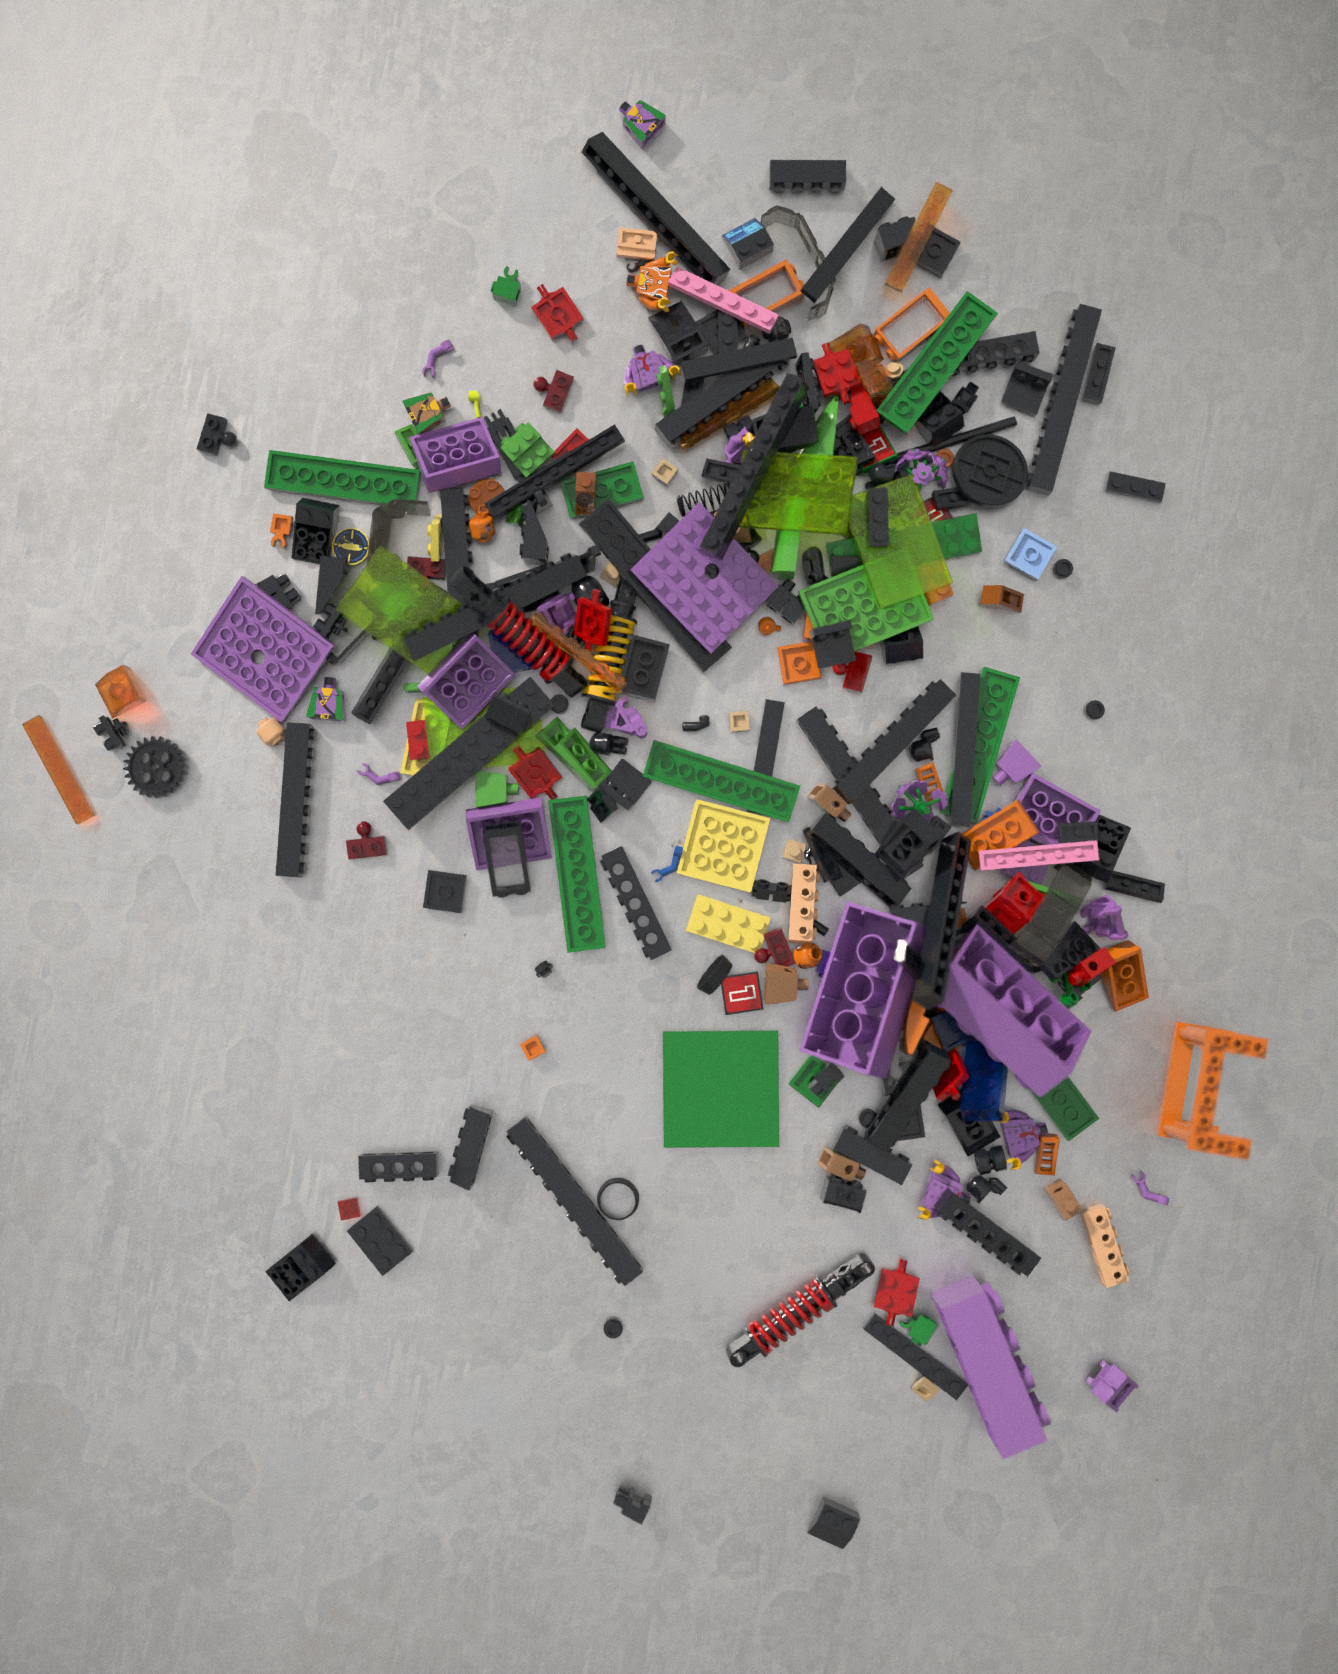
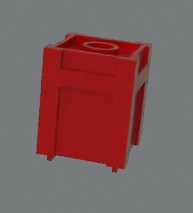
[985,872,1048,935]

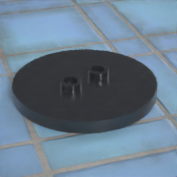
[952,434,1028,508]

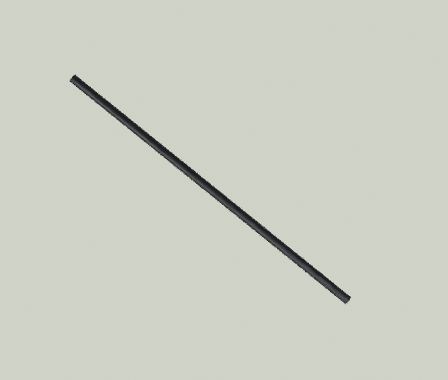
[639,416,1017,542]

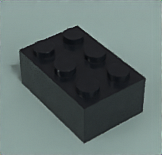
[618,634,670,702]

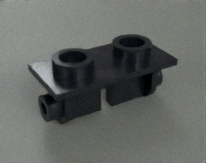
[752,879,792,903]

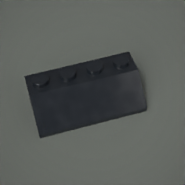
[448,1104,494,1191]

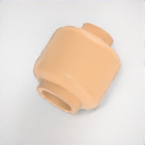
[256,718,286,747]

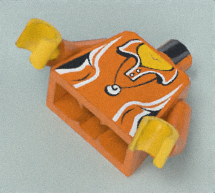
[626,251,678,312]

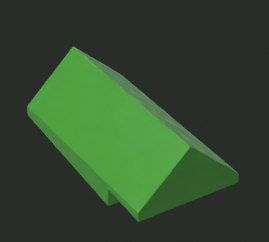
[535,716,612,790]

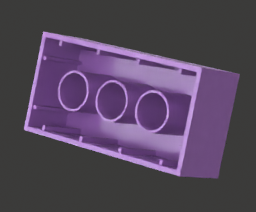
[799,901,926,1079]
[937,924,1092,1097]
[930,1275,1051,1459]

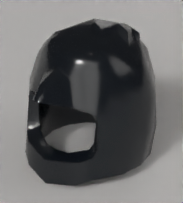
[571,575,610,607]

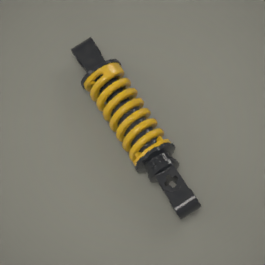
[581,575,637,733]

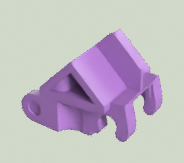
[537,593,576,640]
[605,697,647,739]
[1080,895,1128,940]
[1086,1360,1139,1413]

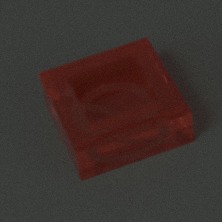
[337,1197,361,1221]

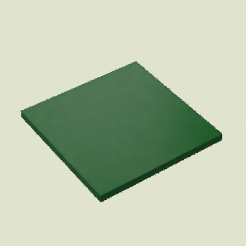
[663,1030,779,1148]

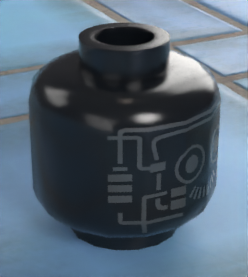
[762,316,791,343]

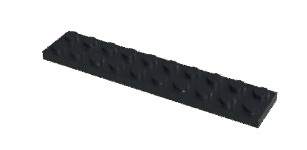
[579,499,732,673]
[383,677,555,831]

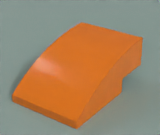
[902,993,929,1055]

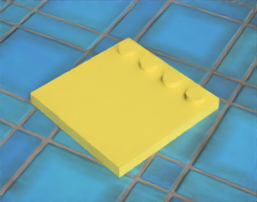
[677,799,770,893]

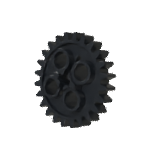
[123,736,187,798]

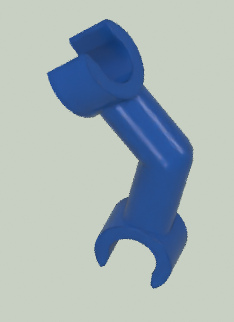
[651,846,683,882]

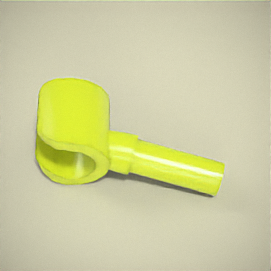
[468,390,481,418]

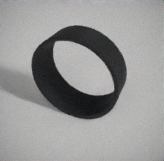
[697,954,733,995]
[597,1178,639,1220]

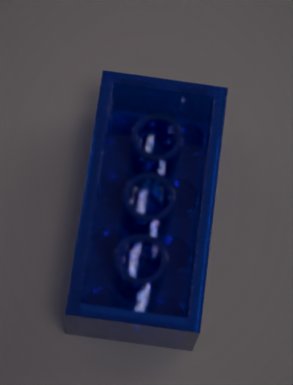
[960,1041,1008,1121]

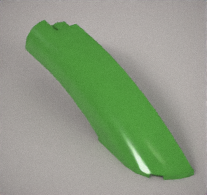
[771,395,839,580]

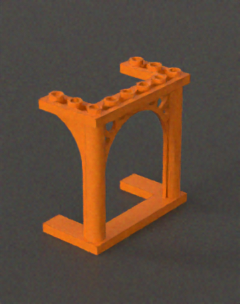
[1157,1021,1269,1160]

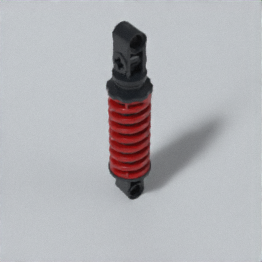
[449,566,588,698]
[726,1253,875,1367]

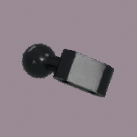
[802,546,829,585]

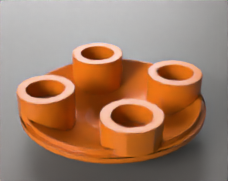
[468,479,505,517]

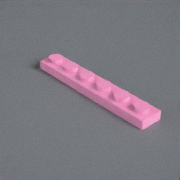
[668,267,779,334]
[979,841,1099,871]

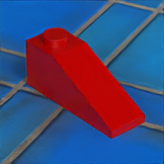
[849,383,880,436]

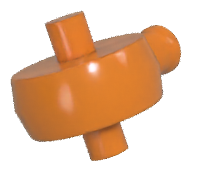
[758,617,781,635]

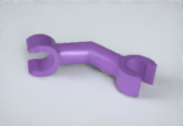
[422,339,454,378]
[357,763,401,785]
[1132,1171,1169,1206]

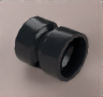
[723,415,755,441]
[974,1145,1007,1175]

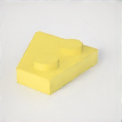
[427,514,442,561]

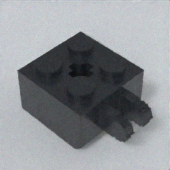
[820,1174,867,1213]

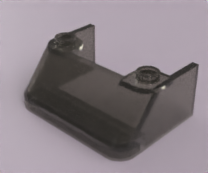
[366,499,431,584]

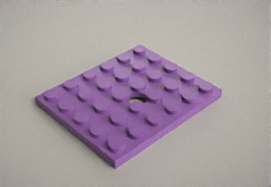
[630,502,779,654]
[191,576,336,722]

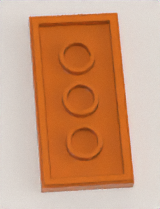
[962,799,1039,870]

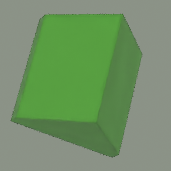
[506,505,524,528]

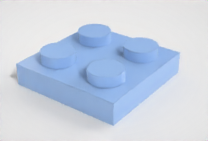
[1004,528,1057,581]

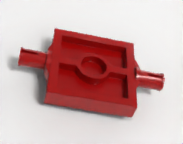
[531,284,584,342]
[813,342,861,405]
[574,589,612,654]
[508,746,562,800]
[932,1048,969,1102]
[874,1259,920,1327]

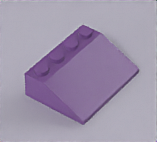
[409,417,502,493]
[417,633,516,729]
[1015,773,1101,845]
[466,797,552,870]

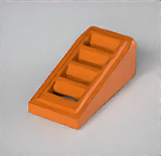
[914,762,944,803]
[1035,1133,1060,1176]

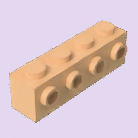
[788,864,820,944]
[1080,1204,1130,1288]

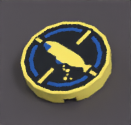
[332,528,371,566]

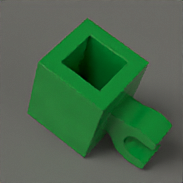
[491,266,521,307]
[899,1314,939,1346]

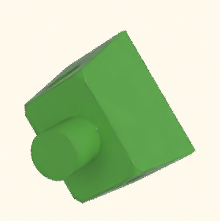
[475,771,519,807]

